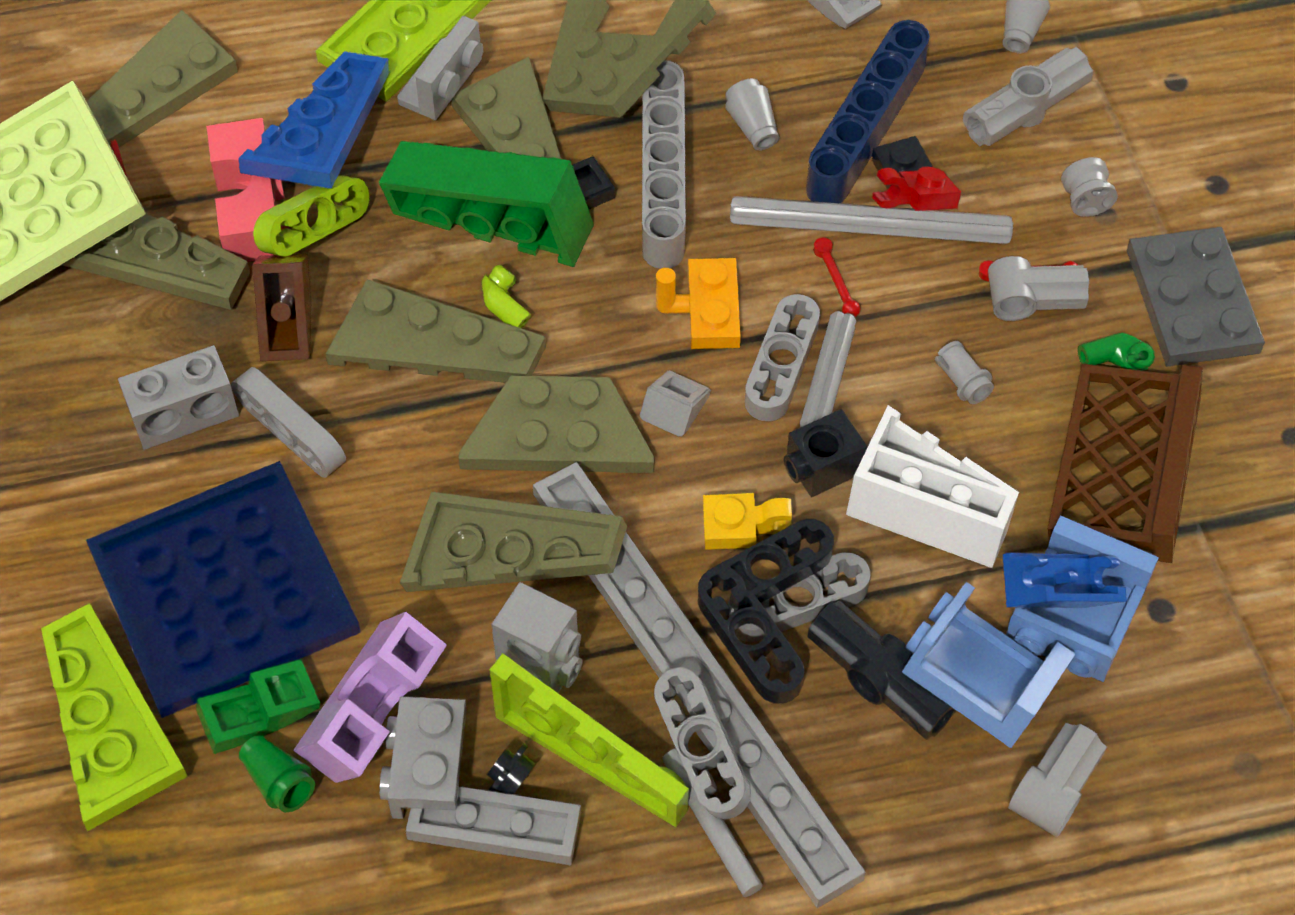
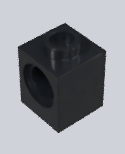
[784,409,868,498]

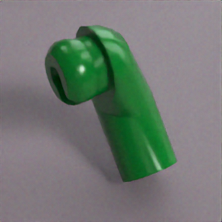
[1078,333,1155,371]

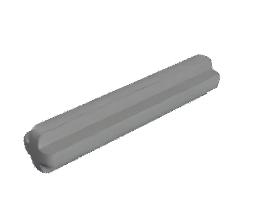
[800,311,856,427]

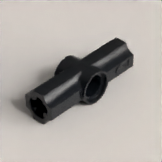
[807,600,957,740]

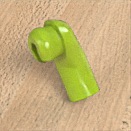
[481,265,531,329]

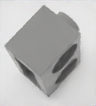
[118,345,239,450]
[491,582,582,693]

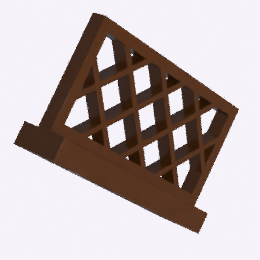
[1048,364,1203,563]

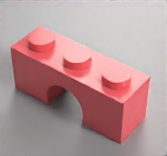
[206,118,289,262]

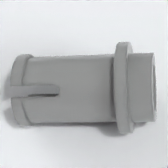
[935,341,994,404]

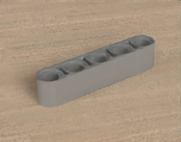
[642,60,686,269]

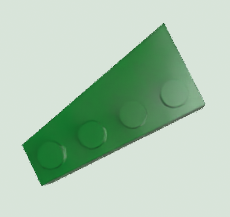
[379,141,594,267]

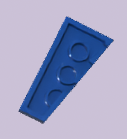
[238,51,389,189]

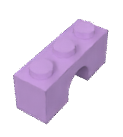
[293,612,447,783]

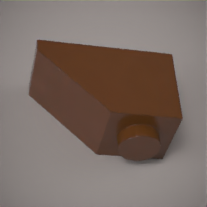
[252,254,311,362]

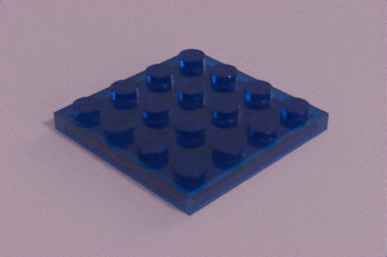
[86,461,361,718]

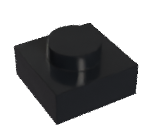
[872,136,933,190]

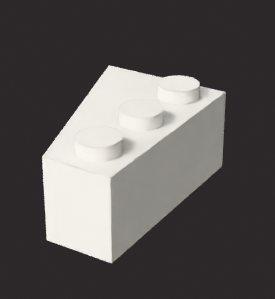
[846,405,1019,568]

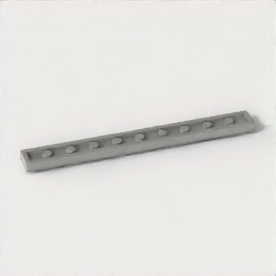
[533,462,865,908]

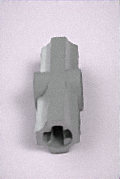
[963,47,1093,146]

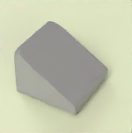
[640,370,711,437]

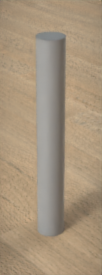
[662,748,763,897]

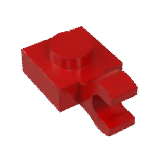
[872,167,961,211]

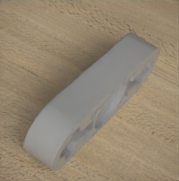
[745,294,820,421]
[231,367,346,478]
[728,553,871,642]
[654,667,751,819]

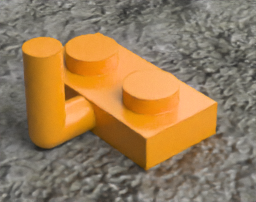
[656,258,740,349]

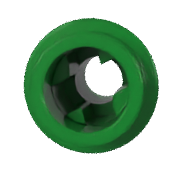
[239,735,315,813]

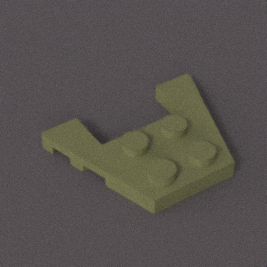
[542,0,716,118]

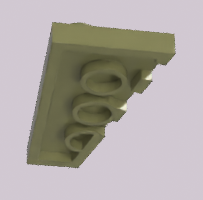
[86,10,238,147]
[61,213,250,310]
[326,279,546,383]

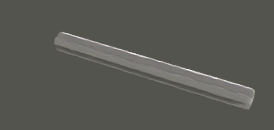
[730,196,1013,244]

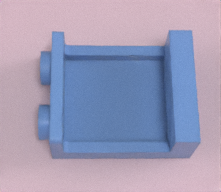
[1006,515,1159,682]
[902,582,1075,748]

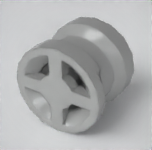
[1061,157,1118,217]

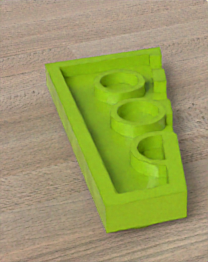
[41,603,188,831]
[490,653,689,827]

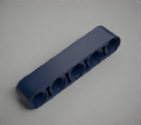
[806,20,930,204]

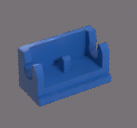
[1003,553,1127,608]

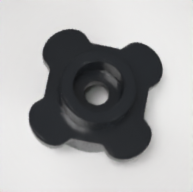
[486,743,536,795]

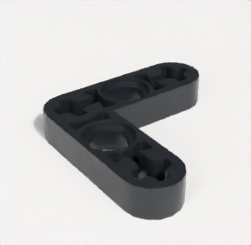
[697,519,834,704]

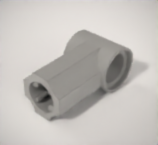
[988,256,1089,321]
[1008,723,1107,837]

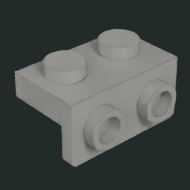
[397,16,483,120]
[380,697,467,819]

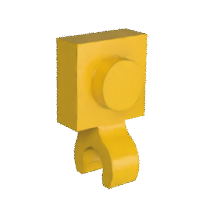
[703,493,792,550]

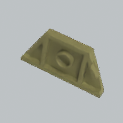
[459,375,654,473]

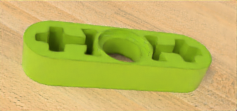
[253,175,369,256]

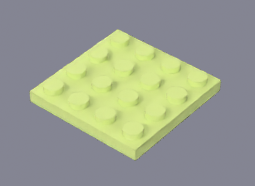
[0,81,146,301]

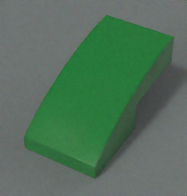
[196,659,320,754]

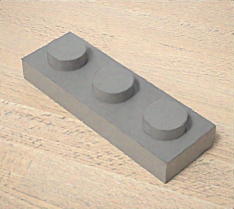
[406,787,581,865]

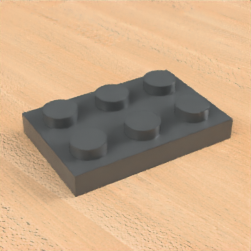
[1126,227,1265,367]

